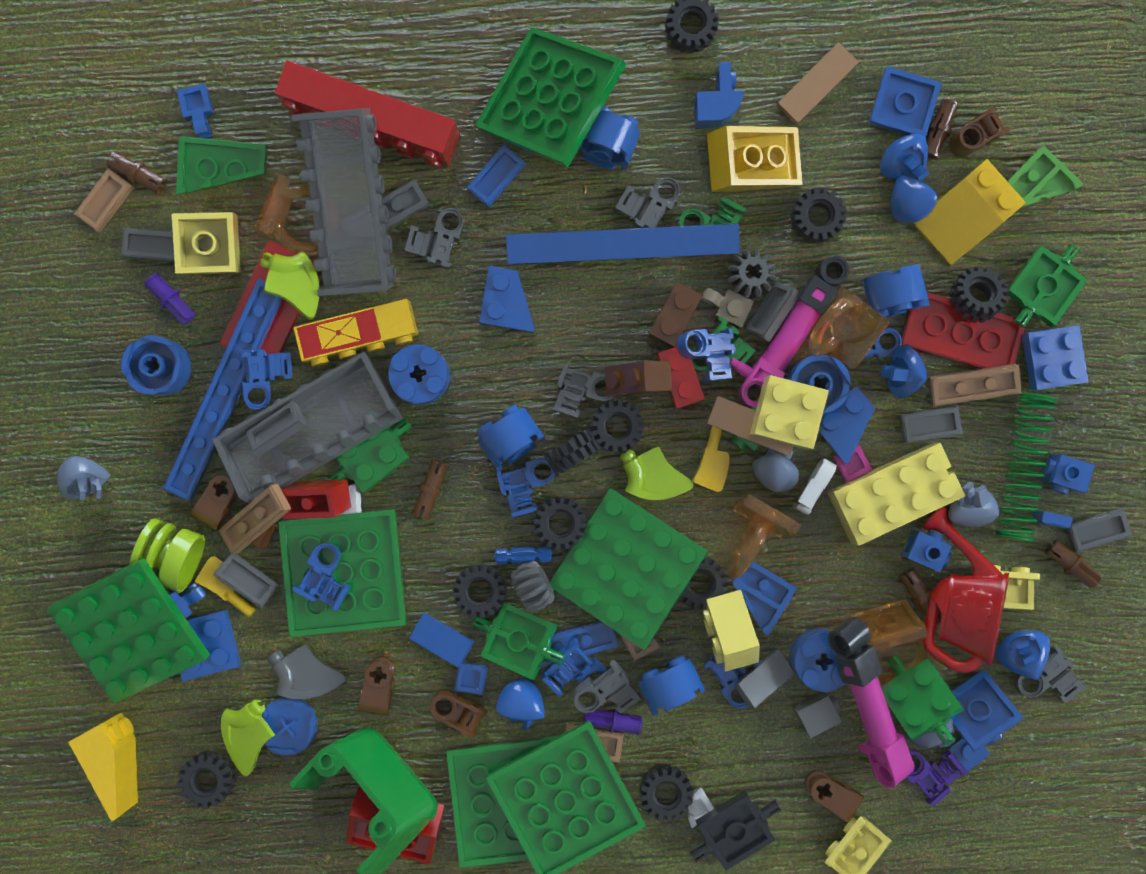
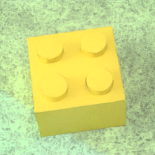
[172,212,241,275]
[749,375,829,450]
[703,590,760,672]

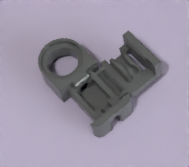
[614,177,680,228]
[404,208,463,268]
[553,363,614,418]
[1014,647,1086,704]
[573,660,641,714]

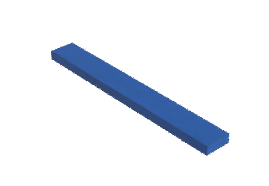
[506,223,740,264]
[163,279,283,501]

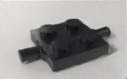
[690,790,781,870]

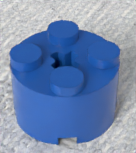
[577,105,640,170]
[862,264,930,320]
[121,335,191,396]
[388,344,451,405]
[786,355,850,413]
[477,405,545,470]
[789,628,847,692]
[637,655,706,716]

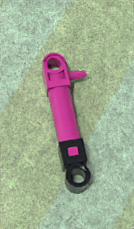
[730,256,849,408]
[827,617,915,789]

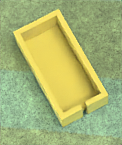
[827,443,965,546]

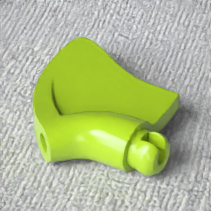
[260,251,319,319]
[620,446,694,500]
[221,699,275,776]

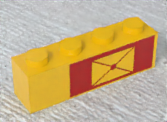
[293,299,419,367]

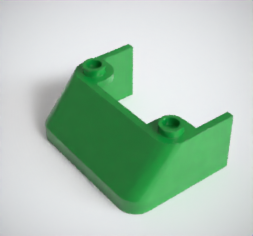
[289,727,438,874]

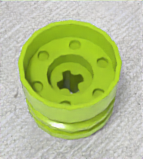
[129,518,205,593]

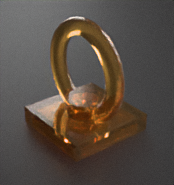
[253,174,340,255]
[808,287,891,369]
[728,494,801,579]
[850,599,928,686]

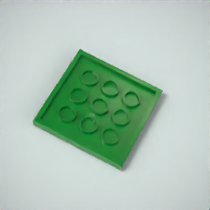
[474,26,626,168]
[550,488,709,650]
[278,509,407,637]
[47,558,210,704]
[486,719,646,874]
[446,735,560,868]

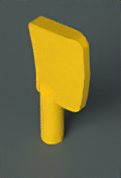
[692,426,729,492]
[195,556,256,618]

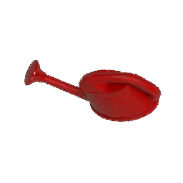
[922,506,1009,673]

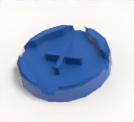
[262,697,318,756]

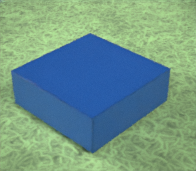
[1032,511,1073,528]
[454,661,488,696]

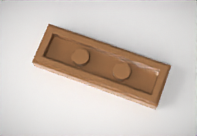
[776,42,859,125]
[928,363,1022,406]
[706,396,794,456]
[219,484,292,554]

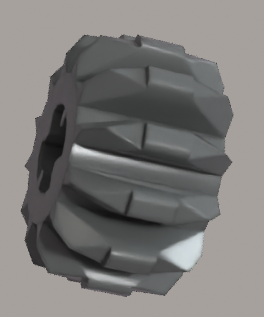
[727,249,777,298]
[511,561,555,613]

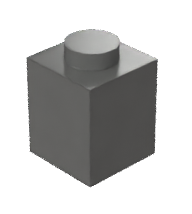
[792,692,842,738]

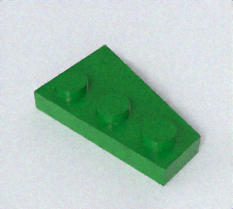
[176,136,268,195]

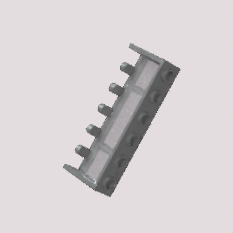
[291,108,396,296]
[212,352,404,504]

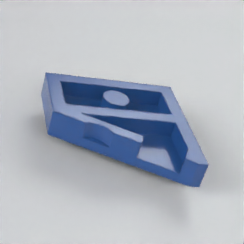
[479,266,535,333]
[818,386,875,466]
[731,557,797,636]

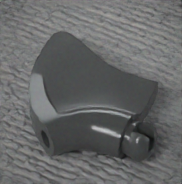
[268,644,346,699]

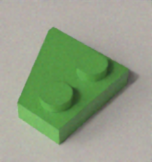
[1007,145,1083,208]

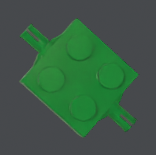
[1007,244,1088,328]
[327,412,412,493]
[473,602,565,680]
[881,655,964,747]

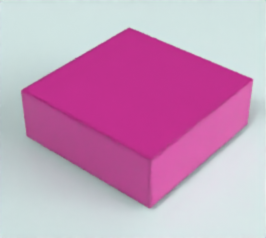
[832,444,872,483]

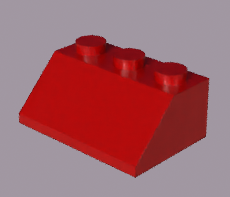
[346,786,445,865]

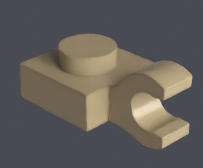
[700,287,754,328]

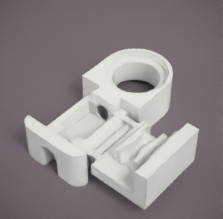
[792,458,837,515]

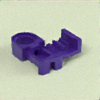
[906,748,969,806]

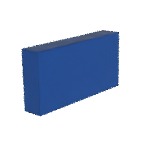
[466,144,526,208]
[409,613,475,667]

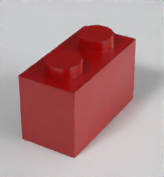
[656,347,705,410]
[281,479,351,519]

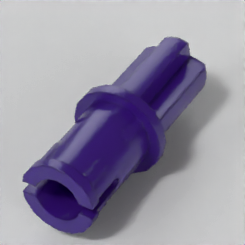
[144,273,195,325]
[583,709,642,735]

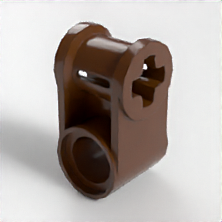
[950,106,1010,157]
[191,474,238,531]
[358,656,394,716]
[430,689,488,738]
[805,770,864,822]

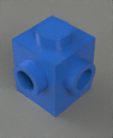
[1042,454,1095,495]
[900,530,952,572]

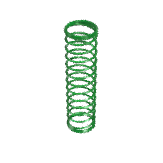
[995,393,1057,542]

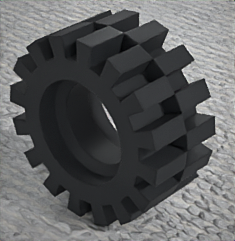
[665,0,719,54]
[791,187,847,243]
[949,266,1009,323]
[591,400,644,453]
[544,429,601,476]
[534,497,586,550]
[680,557,728,610]
[453,564,506,618]
[177,751,236,809]
[640,764,694,822]

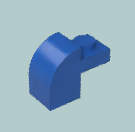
[694,62,743,129]

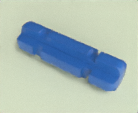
[495,546,552,565]

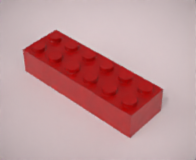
[274,60,460,168]

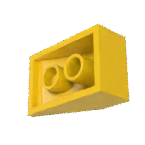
[707,126,803,192]
[912,159,1026,266]
[68,712,138,822]

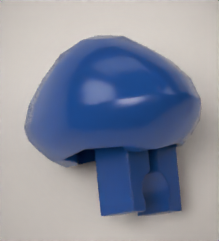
[880,133,930,181]
[890,175,937,224]
[880,345,927,399]
[995,630,1050,680]
[496,678,544,731]

